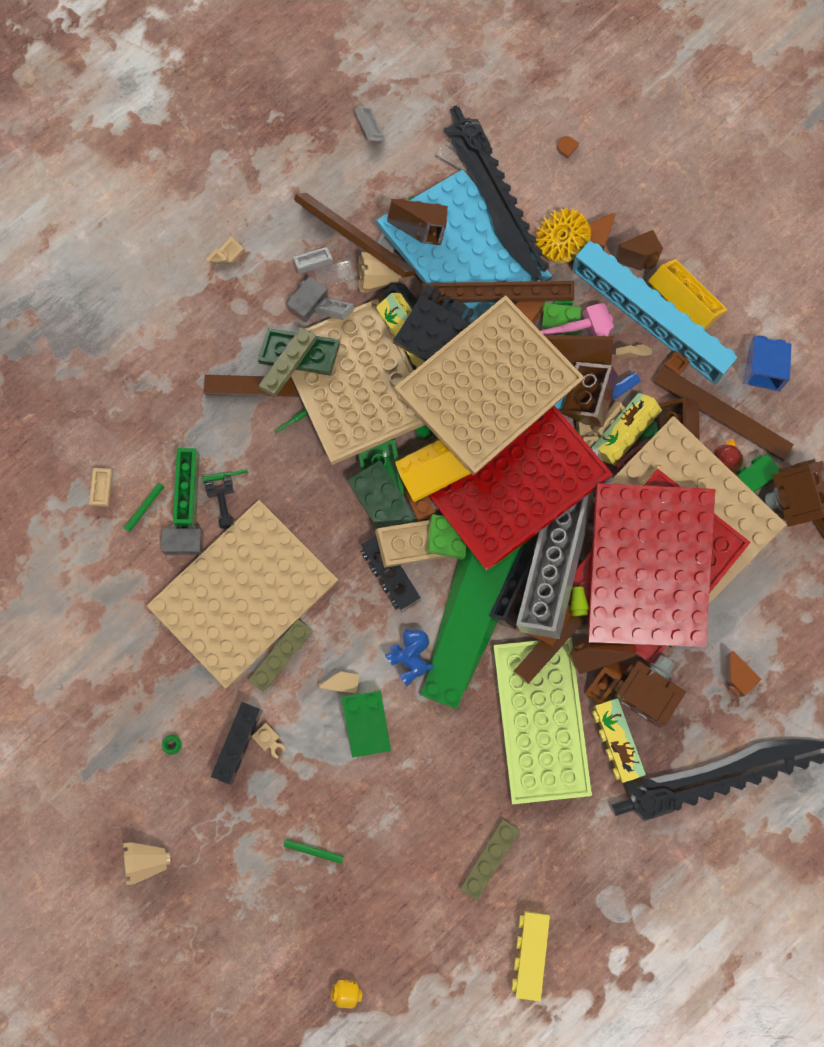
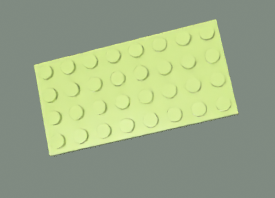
[493,637,592,804]

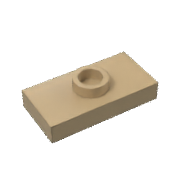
[89,468,113,507]

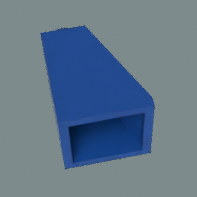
[743,336,792,392]

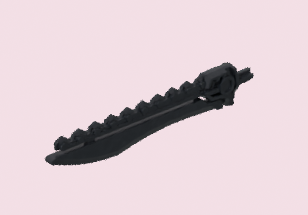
[443,105,549,281]
[611,739,824,821]

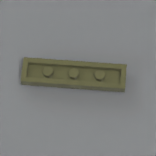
[258,328,317,397]
[248,619,313,693]
[460,819,520,900]

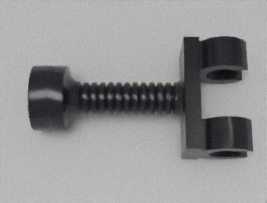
[205,476,235,529]

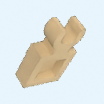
[251,723,287,759]

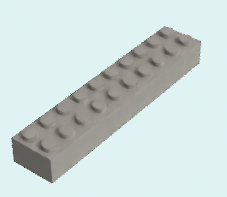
[516,448,603,639]

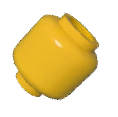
[331,980,362,1009]

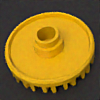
[536,208,591,263]

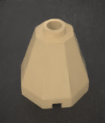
[357,252,401,293]
[123,842,170,885]

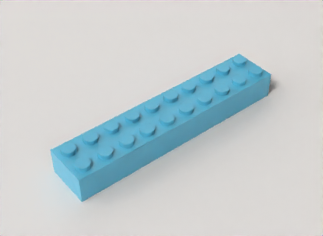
[572,241,738,386]

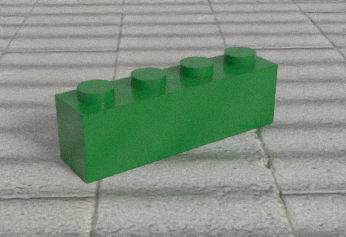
[173,448,200,528]
[736,454,780,493]

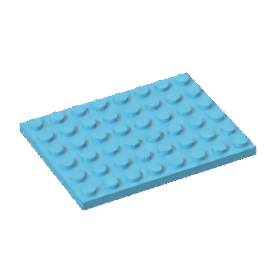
[376,169,552,323]

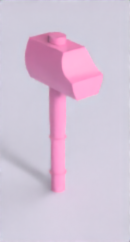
[540,303,614,336]

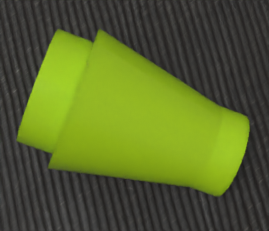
[569,587,589,616]

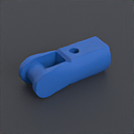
[612,372,641,399]

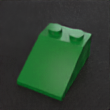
[358,438,404,495]
[341,690,391,758]

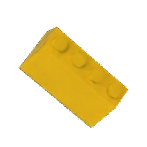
[648,259,728,330]
[395,439,471,502]

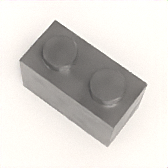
[287,276,328,323]
[161,526,204,555]

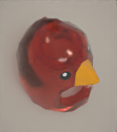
[712,439,744,474]

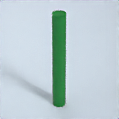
[124,483,164,532]
[284,839,344,864]

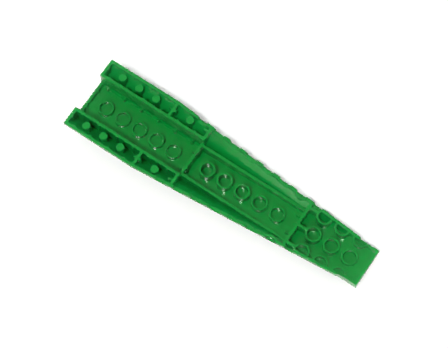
[420,429,577,710]

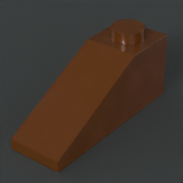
[570,641,637,674]

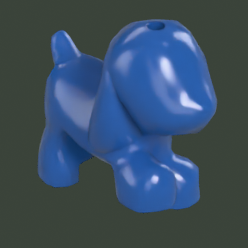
[385,629,434,687]

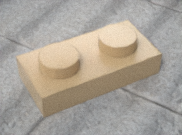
[593,401,625,438]

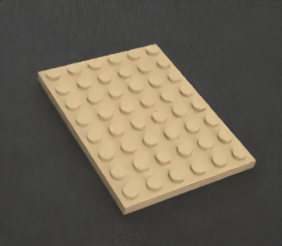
[393,295,584,476]
[291,299,425,465]
[592,416,787,603]
[147,500,339,689]

